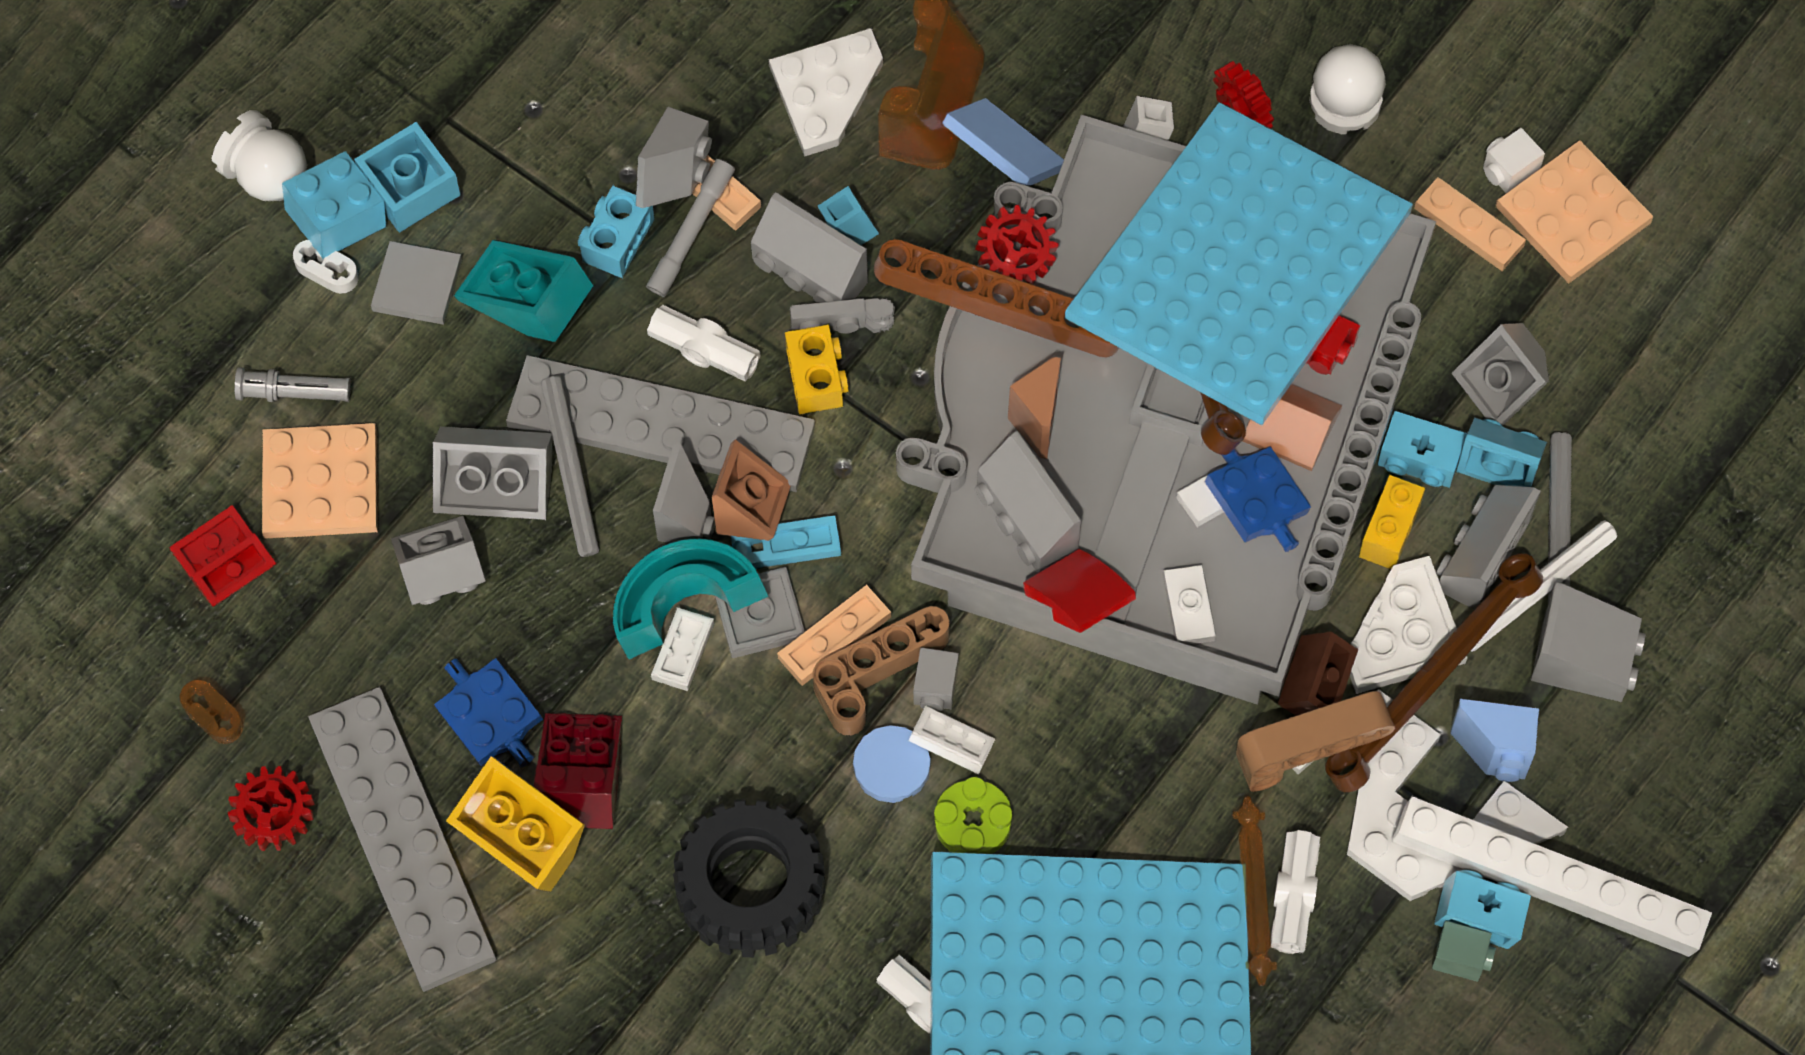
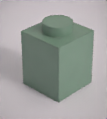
[1432,921,1496,982]

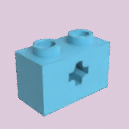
[1378,411,1467,488]
[1434,870,1531,949]

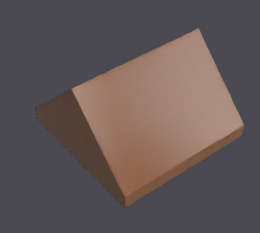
[1008,357,1061,459]
[1243,384,1342,471]
[712,440,791,541]

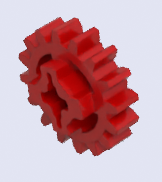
[1213,61,1274,129]
[975,205,1058,285]
[228,766,315,851]

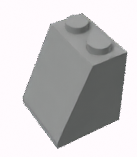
[1531,582,1646,702]

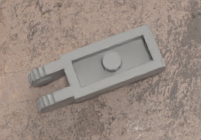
[790,298,895,333]

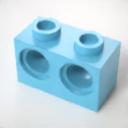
[578,186,654,278]

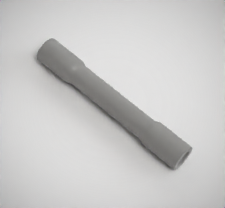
[646,159,735,297]

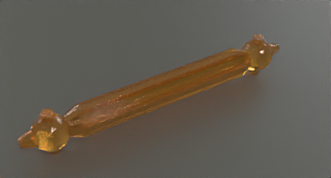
[1233,796,1277,986]

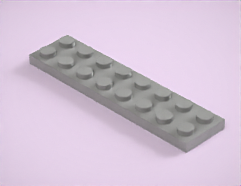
[506,355,815,492]
[308,687,496,992]

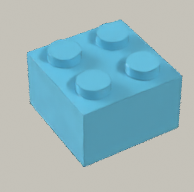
[354,122,460,233]
[282,151,386,259]

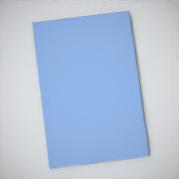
[942,98,1064,186]

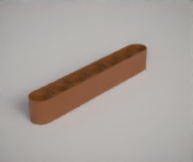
[874,239,1119,358]

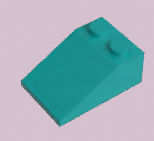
[454,240,593,342]

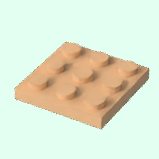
[1496,140,1653,284]
[262,423,378,539]

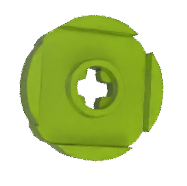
[934,777,1013,854]

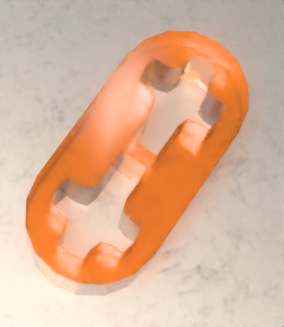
[180,680,243,744]

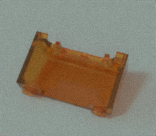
[878,0,984,170]

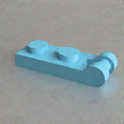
[731,515,841,569]

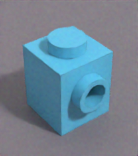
[818,186,879,245]

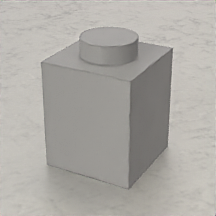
[913,648,959,712]

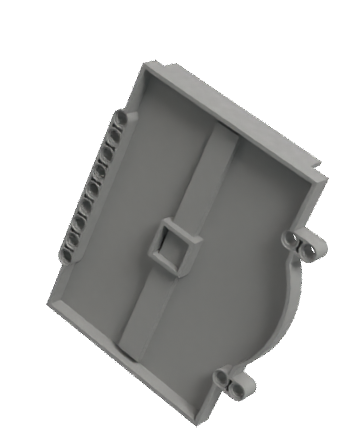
[896,115,1436,705]

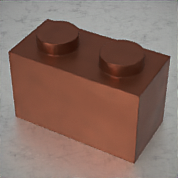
[1278,632,1358,716]

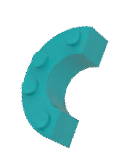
[613,539,769,659]

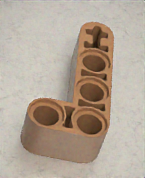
[813,606,949,736]
[1236,691,1395,792]

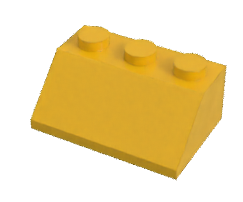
[446,756,585,892]

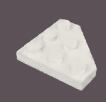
[769,28,883,157]
[1350,556,1467,694]

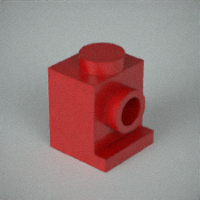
[1306,316,1361,375]

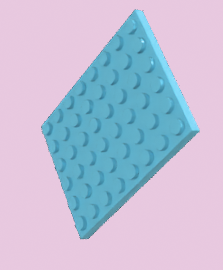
[1065,102,1413,425]
[930,852,1251,1055]

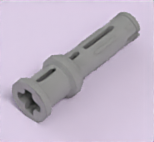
[235,367,351,402]

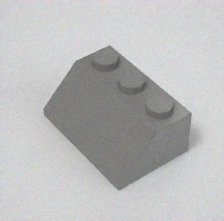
[751,192,868,303]
[433,426,553,520]
[975,431,1081,573]
[1436,485,1541,610]

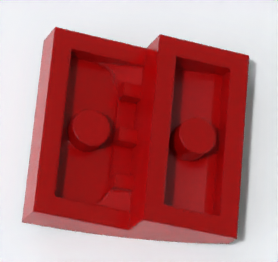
[169,505,276,607]
[1023,549,1136,633]

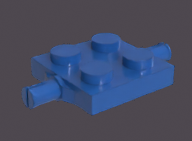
[1204,446,1311,552]
[434,658,543,767]

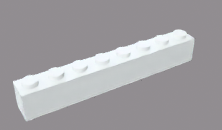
[1392,797,1712,957]

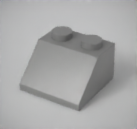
[636,107,712,208]
[391,516,486,605]

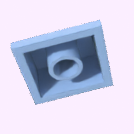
[1451,699,1539,782]

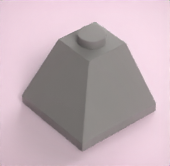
[1452,323,1549,426]
[653,443,715,544]

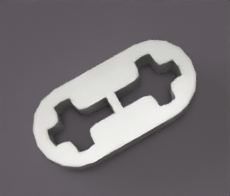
[293,240,358,294]

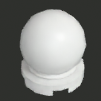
[1309,44,1386,134]
[212,110,307,201]

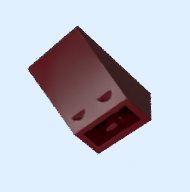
[533,713,622,829]

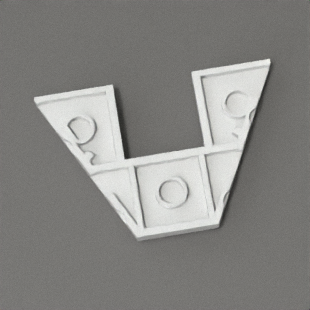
[1347,689,1568,901]

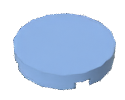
[853,725,931,803]

